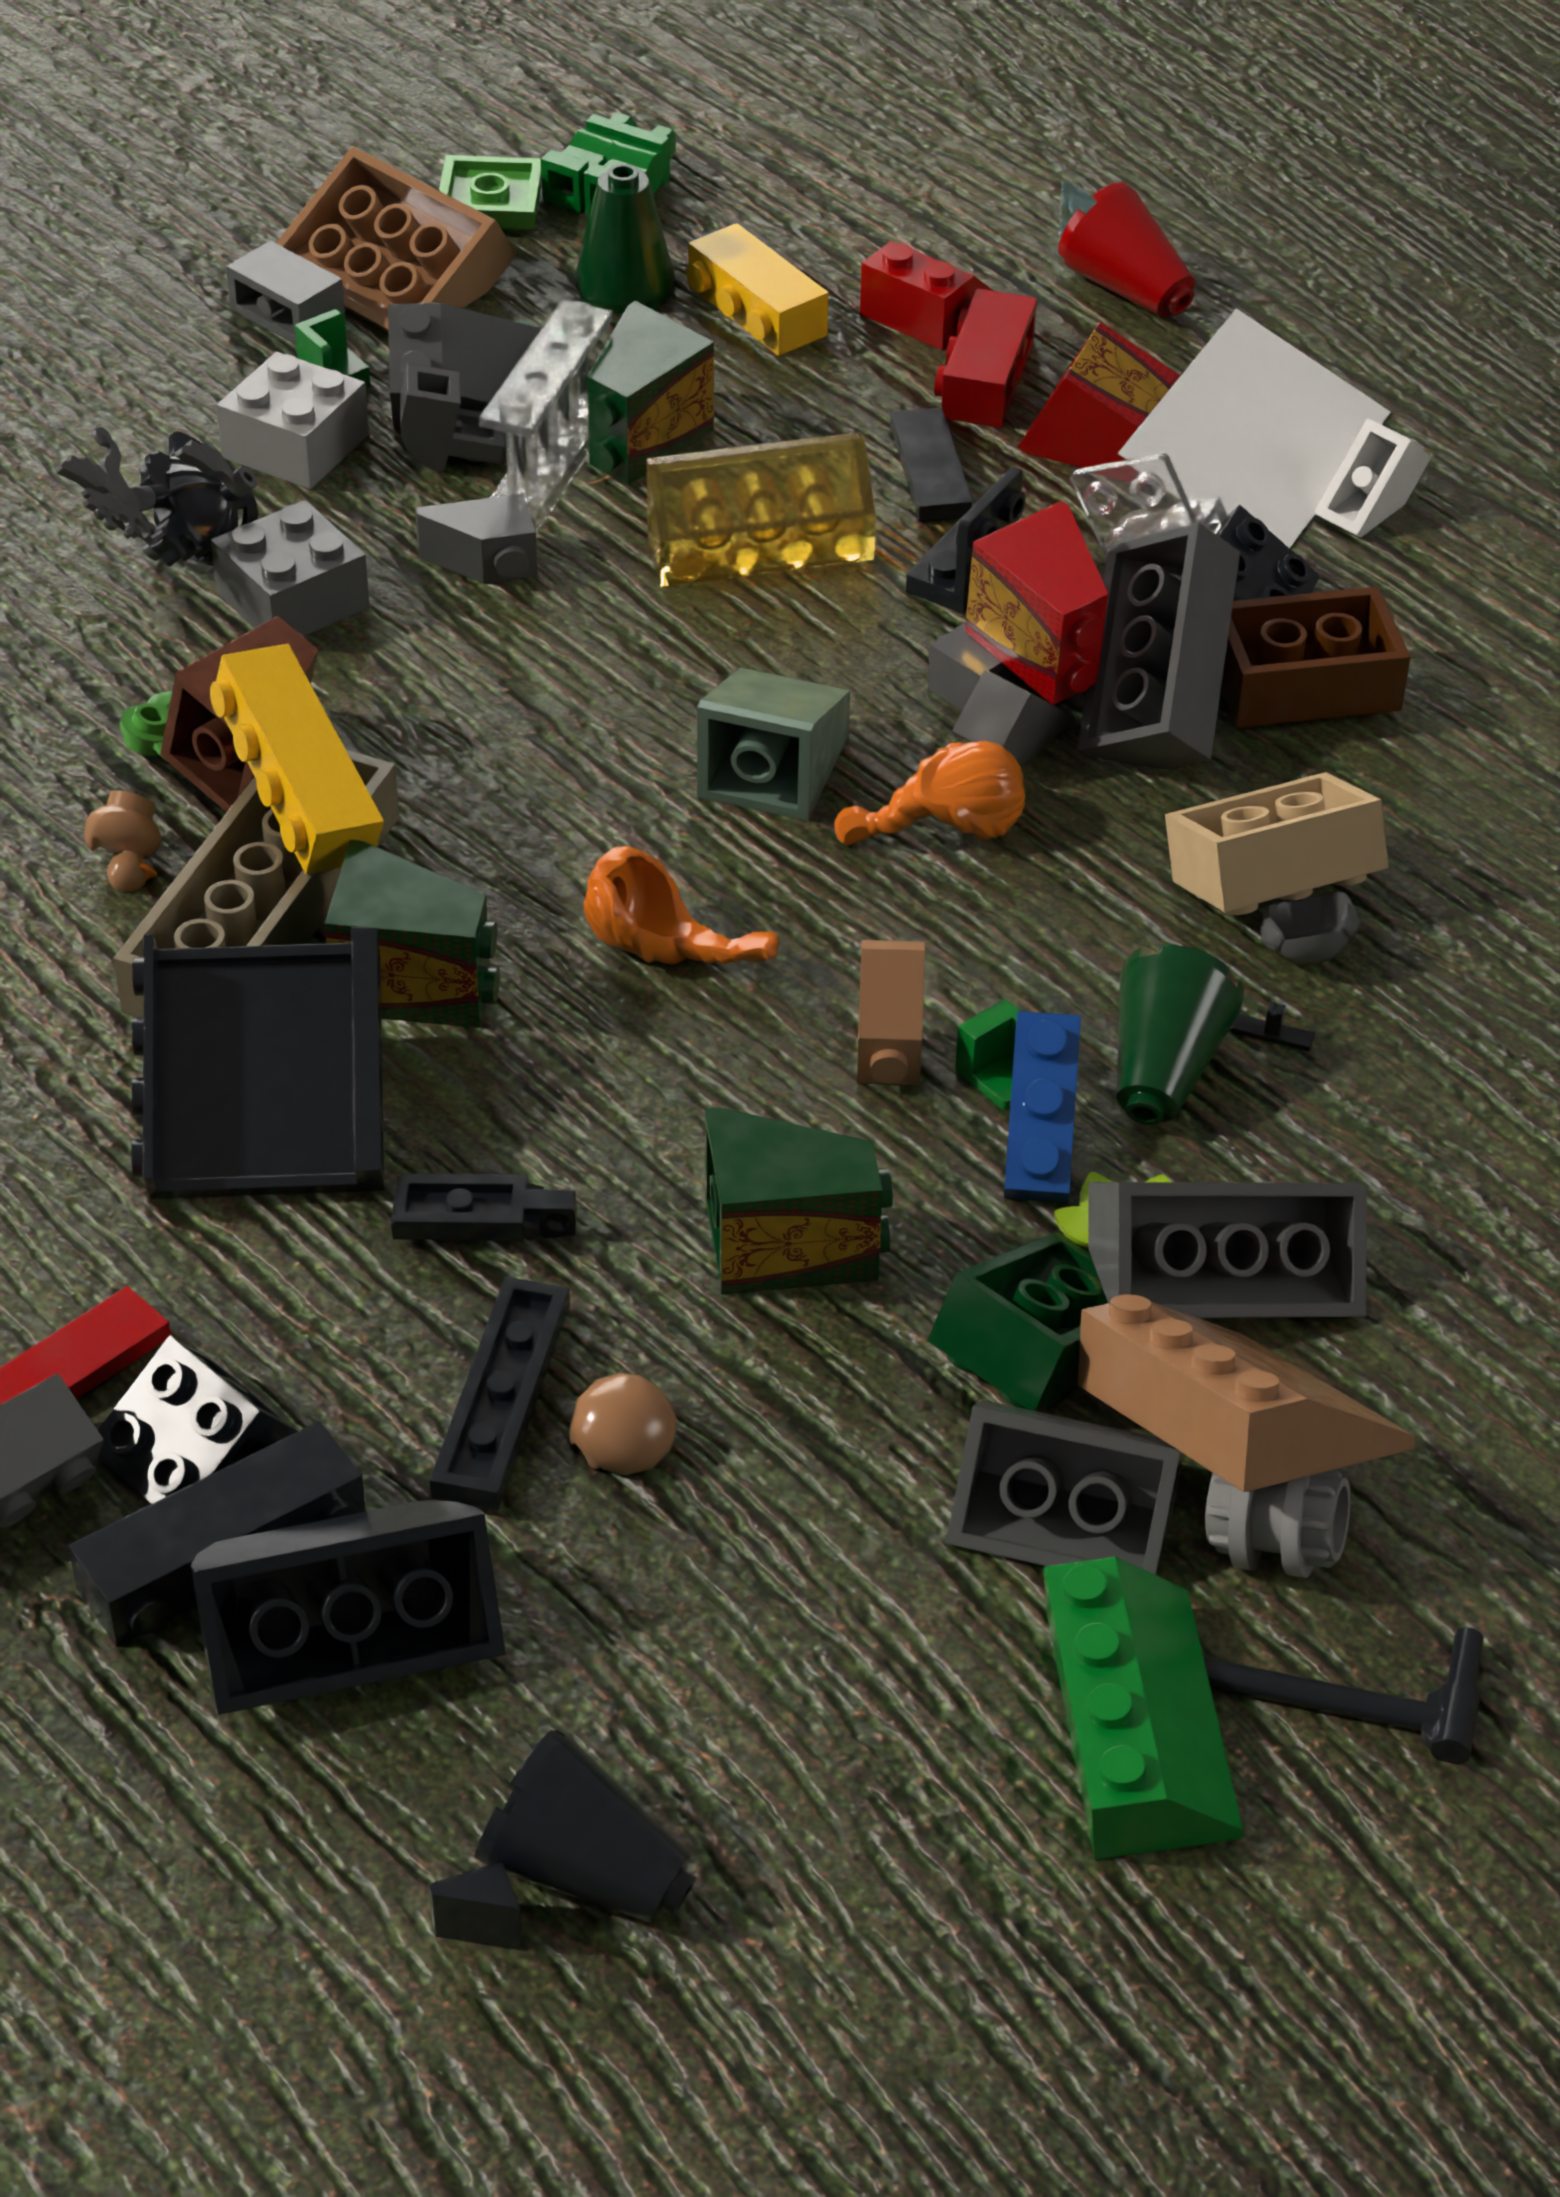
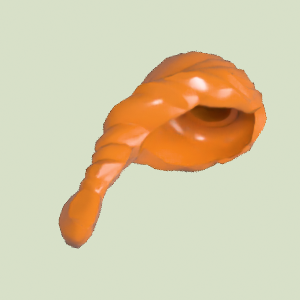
[834,740,1025,847]
[584,846,780,965]

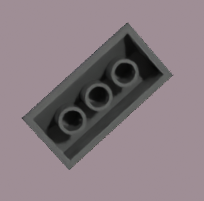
[1077,522,1240,769]
[1088,1182,1366,1318]

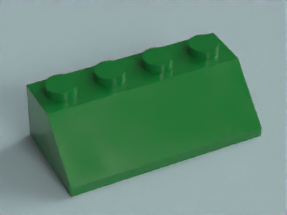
[1044,1556,1243,1860]

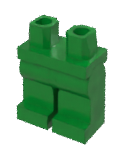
[540,112,676,216]

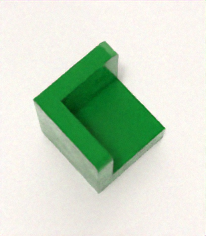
[294,309,371,386]
[955,998,1020,1110]

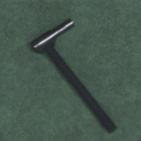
[1203,1627,1484,1765]

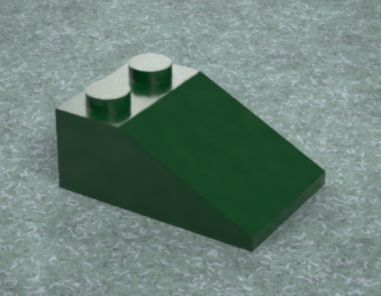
[927,1231,1108,1412]

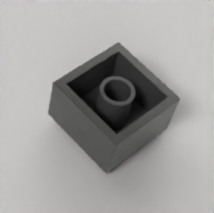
[211,500,370,636]

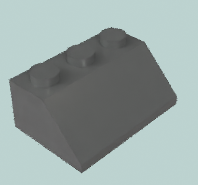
[945,1400,1185,1575]

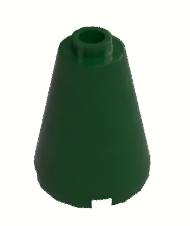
[575,163,675,314]
[1116,944,1244,1125]

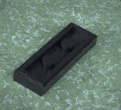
[890,408,973,522]

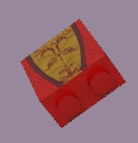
[1017,322,1181,484]
[965,501,1108,705]

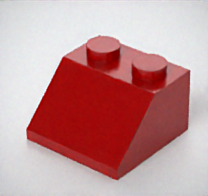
[860,241,993,350]

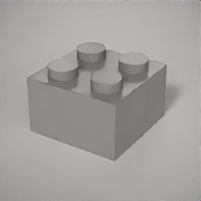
[216,351,369,489]

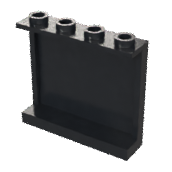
[131,927,385,1199]

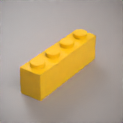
[210,643,384,875]

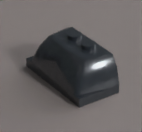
[191,1500,506,1715]

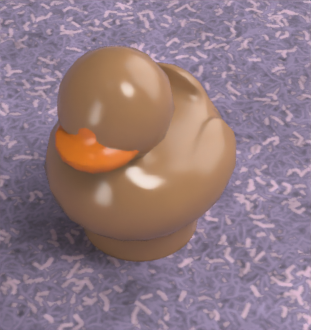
[84,790,161,893]

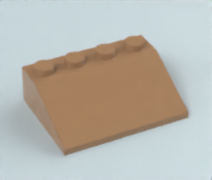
[276,146,517,332]
[1077,1294,1415,1492]

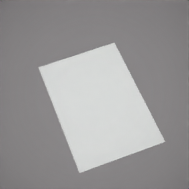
[1117,308,1390,548]

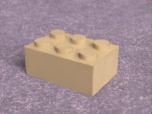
[1165,772,1388,915]

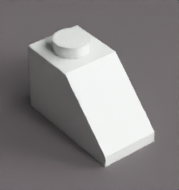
[1314,418,1431,538]

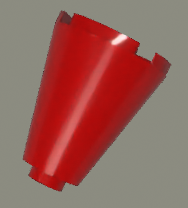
[1058,182,1195,317]

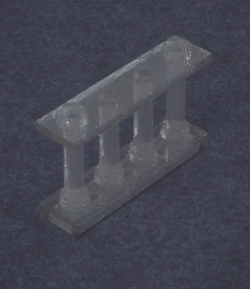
[479,300,612,533]

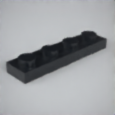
[429,1276,570,1511]

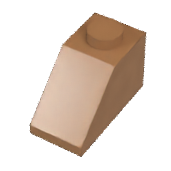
[857,940,925,1085]

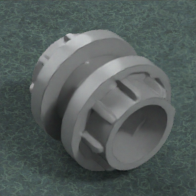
[1205,1469,1350,1578]

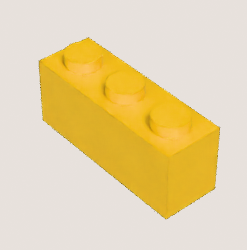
[686,223,829,356]

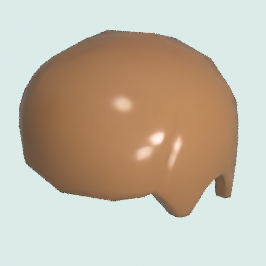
[569,1373,677,1475]

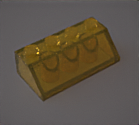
[647,432,876,587]

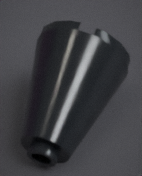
[475,1730,696,1923]

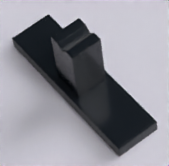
[1231,1001,1315,1051]

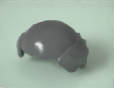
[1260,892,1361,965]

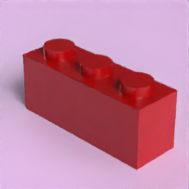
[934,289,1037,428]

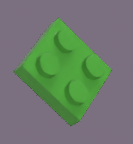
[439,155,542,231]

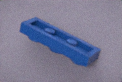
[1004,1011,1081,1203]

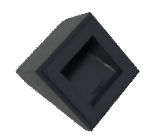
[429,1862,522,1949]

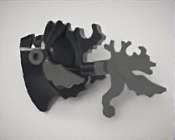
[54,426,259,566]

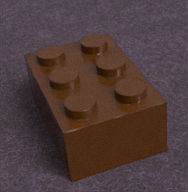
[1221,586,1411,728]

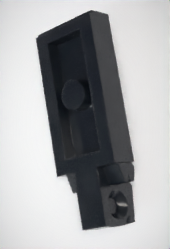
[391,1174,577,1241]

